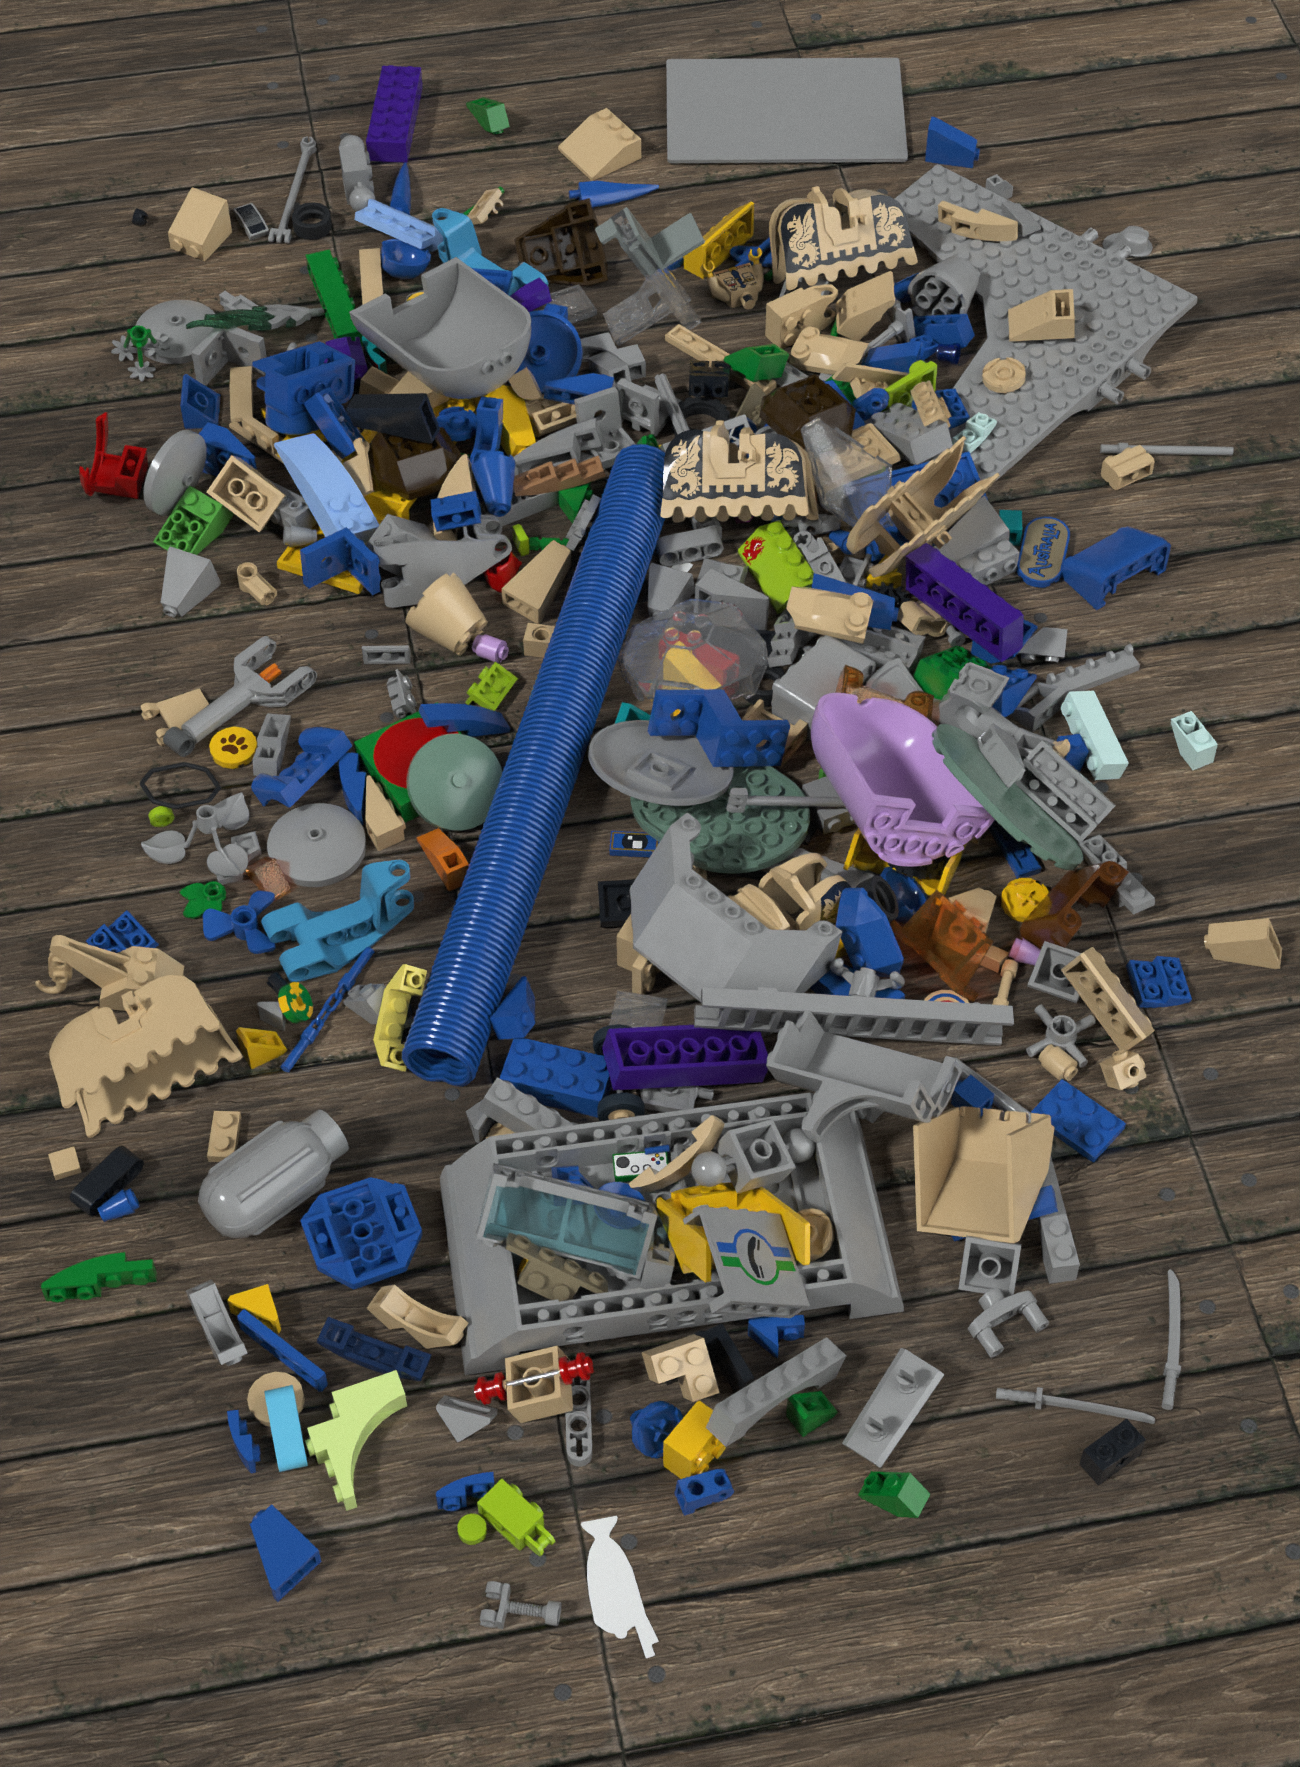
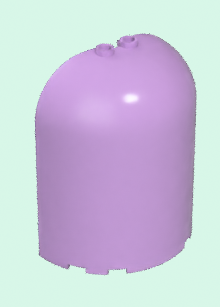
[811,693,995,867]

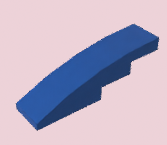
[419,703,510,737]

